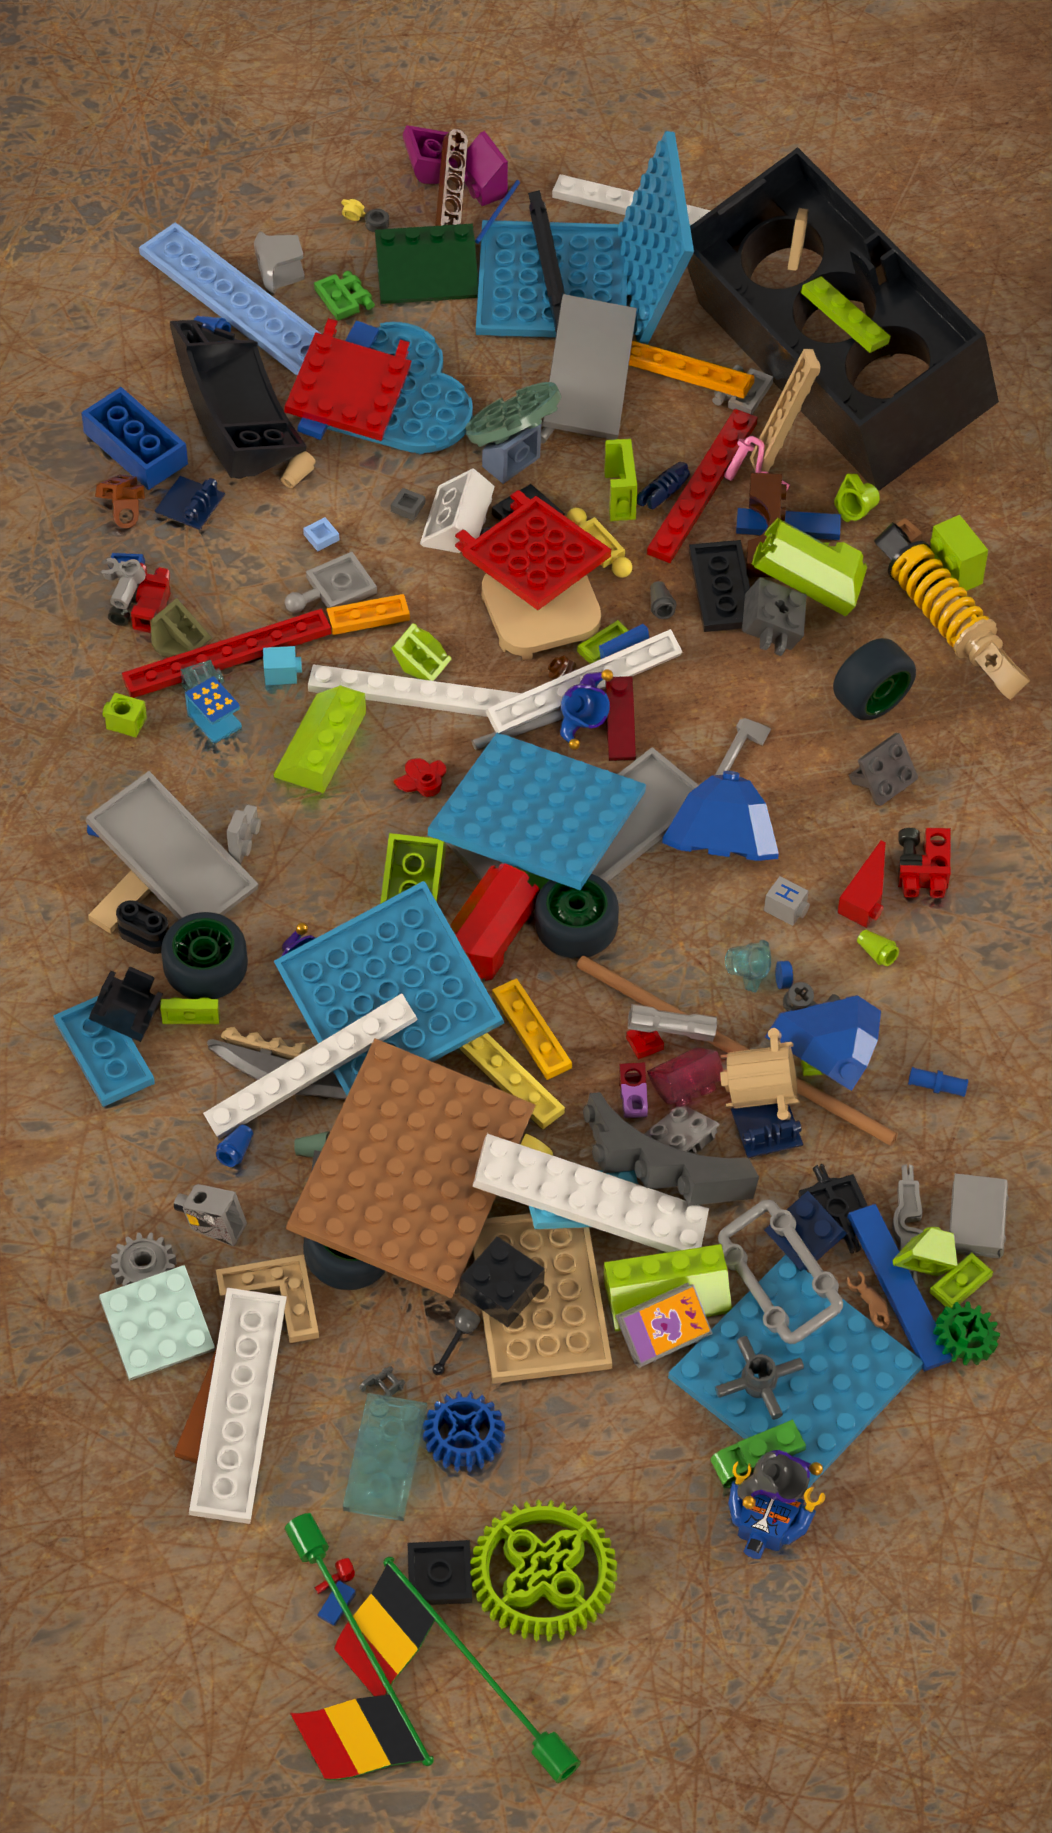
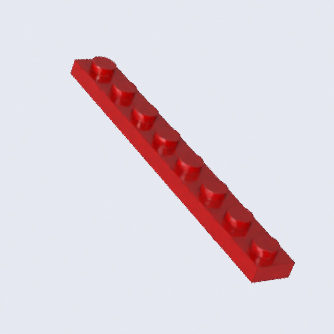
[647,409,758,563]
[122,608,331,698]

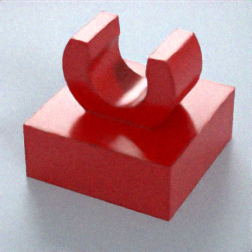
[626,1030,664,1060]

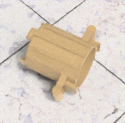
[720,1028,800,1121]

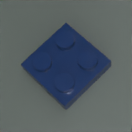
[764,1191,847,1271]

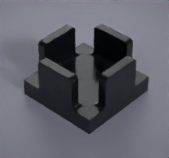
[89,967,163,1042]

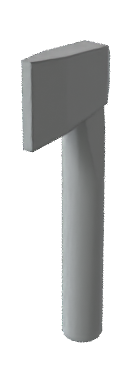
[715,718,771,775]

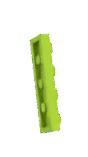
[801,276,891,353]

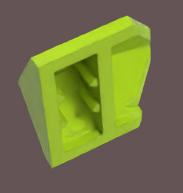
[391,623,452,681]

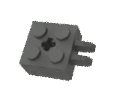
[742,577,807,656]

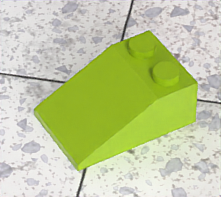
[380,833,447,904]

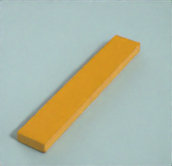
[629,341,755,399]

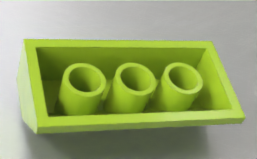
[274,685,366,793]
[603,1244,732,1332]

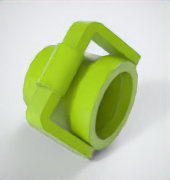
[834,473,880,522]

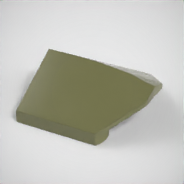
[150,598,212,658]

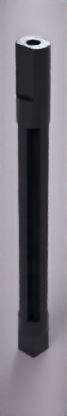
[528,190,565,333]

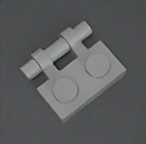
[712,365,773,415]

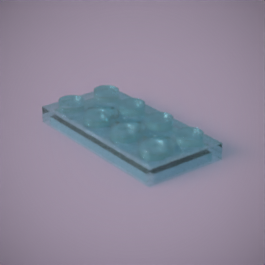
[343,1393,428,1521]

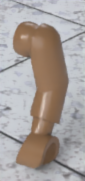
[847,1271,890,1330]

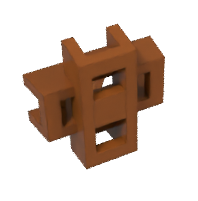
[95,474,145,529]

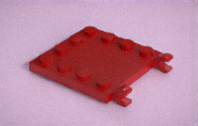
[284,318,412,441]
[455,490,612,610]

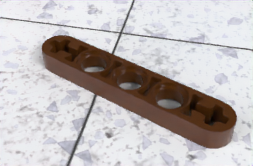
[435,129,468,226]

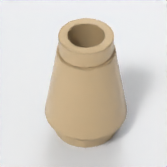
[281,451,316,489]

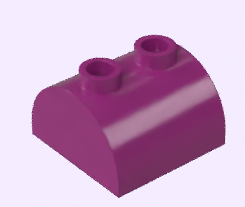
[403,125,458,184]

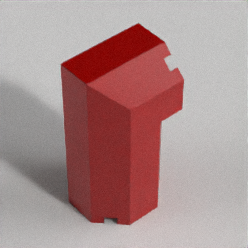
[450,863,540,981]

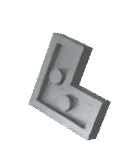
[227,804,261,865]

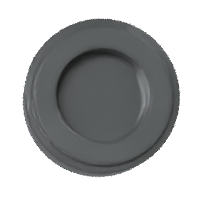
[365,209,389,232]

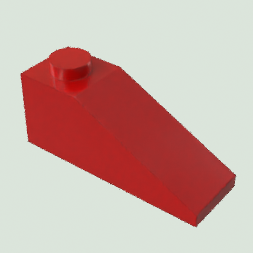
[838,840,886,928]

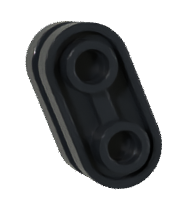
[116,900,169,954]

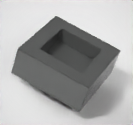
[391,488,426,521]

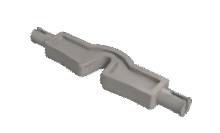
[892,1164,923,1285]

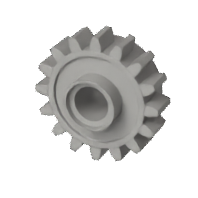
[111,1233,177,1286]

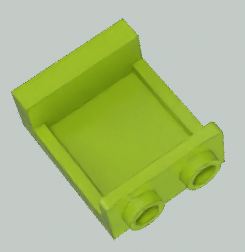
[604,439,637,521]

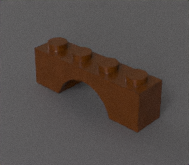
[746,472,787,578]

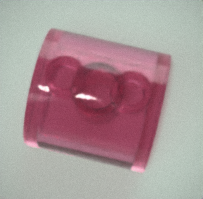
[647,1047,723,1107]

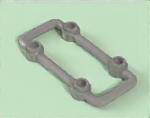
[718,1199,843,1344]

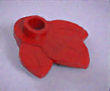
[394,758,447,797]

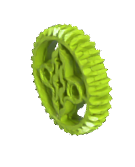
[470,1499,617,1642]

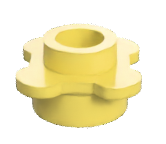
[341,199,366,221]

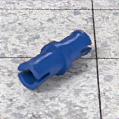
[908,1067,968,1097]

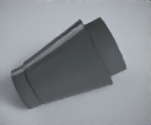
[650,581,677,619]

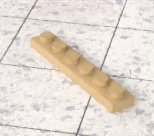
[750,349,820,473]

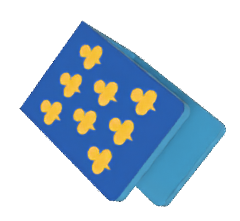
[185,676,242,743]

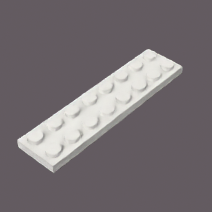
[472,1134,709,1252]
[189,1288,287,1524]

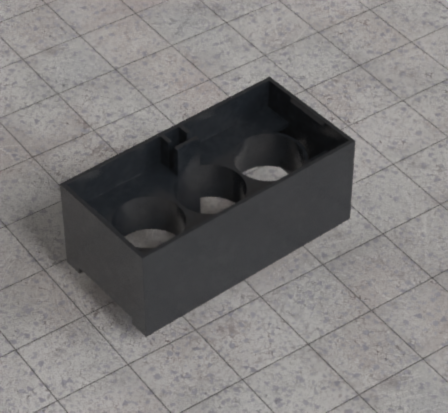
[687,147,999,491]

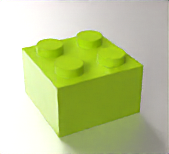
[930,515,988,591]

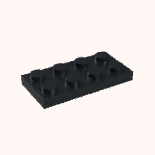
[689,540,750,632]

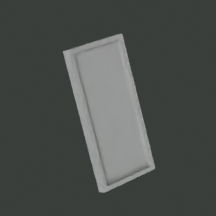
[542,294,637,440]
[591,747,699,882]
[86,771,259,919]

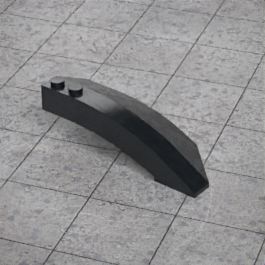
[170,320,307,479]

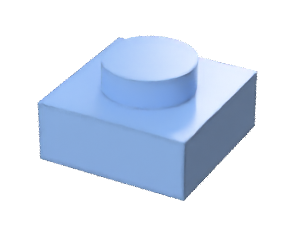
[303,517,340,551]

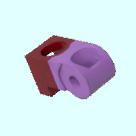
[618,1062,648,1118]

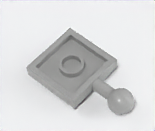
[285,552,377,613]

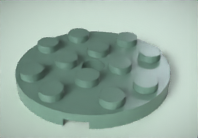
[465,382,561,447]

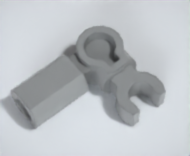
[101,558,146,609]

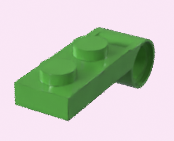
[710,1419,806,1488]

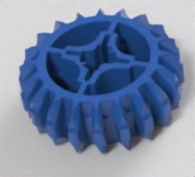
[423,1391,505,1473]

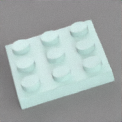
[99,1265,215,1381]

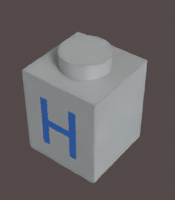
[764,876,810,926]

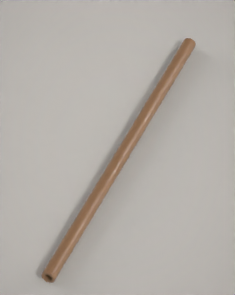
[577,955,898,1146]

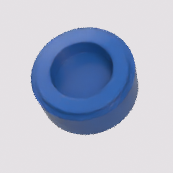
[775,961,793,989]

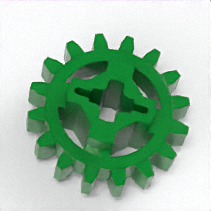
[933,1301,1000,1366]

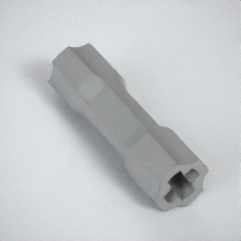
[627,1004,717,1042]

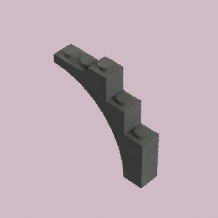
[583,1092,759,1206]

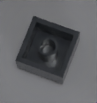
[460,1236,545,1328]

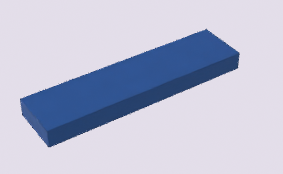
[736,508,841,540]

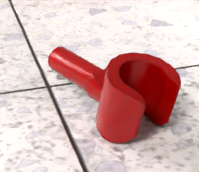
[314,1558,355,1594]

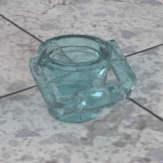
[725,940,771,992]

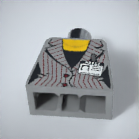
[174,1184,247,1247]

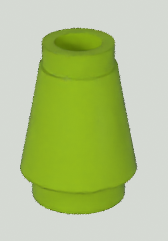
[857,929,899,966]

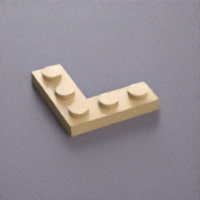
[216,1255,319,1343]

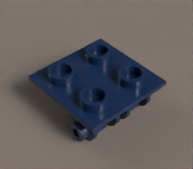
[155,476,225,530]
[731,1104,803,1158]

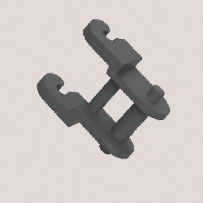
[359,1366,405,1410]

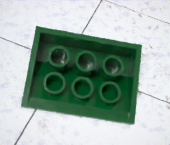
[375,223,478,304]

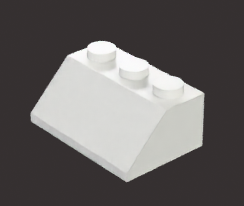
[420,468,495,553]

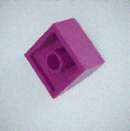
[464,131,508,206]

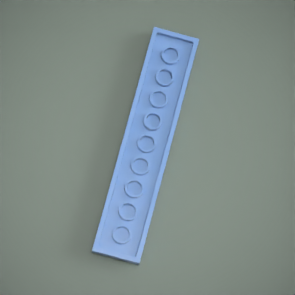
[139,222,321,376]

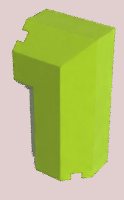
[752,518,867,617]

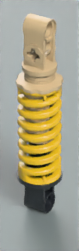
[874,522,1030,700]

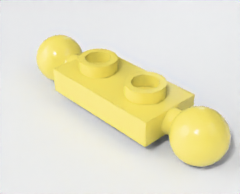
[566,508,633,578]

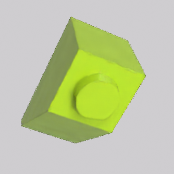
[893,1227,958,1276]

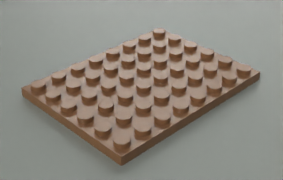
[286,1038,535,1298]

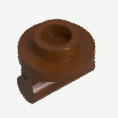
[548,655,576,680]

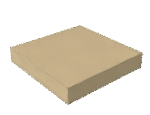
[788,208,809,271]

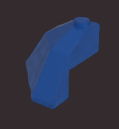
[662,771,779,861]
[765,995,881,1091]

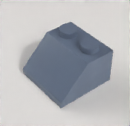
[482,424,542,484]

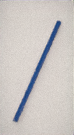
[475,180,520,244]

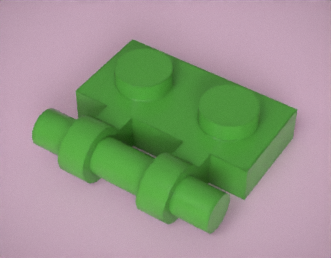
[314,271,375,321]

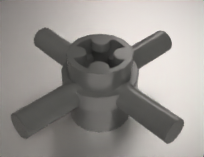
[715,1336,804,1420]

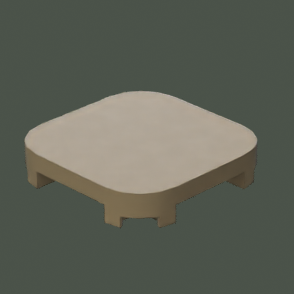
[481,573,601,660]

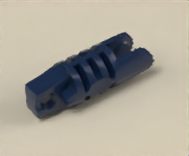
[637,462,690,509]

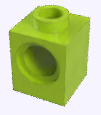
[102,693,147,738]

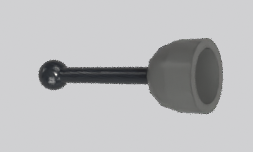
[432,1308,481,1375]

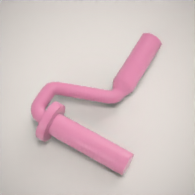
[724,436,790,492]

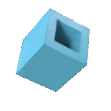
[263,646,302,685]

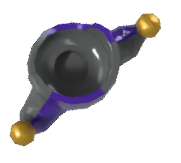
[737,1450,823,1509]

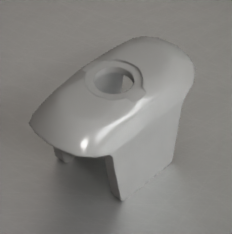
[254,231,305,295]

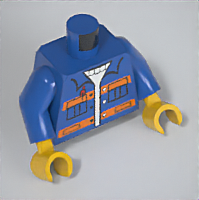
[728,1461,825,1559]

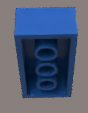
[81,387,188,490]

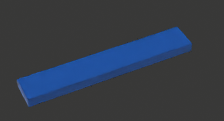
[297,320,379,440]
[847,1204,952,1372]

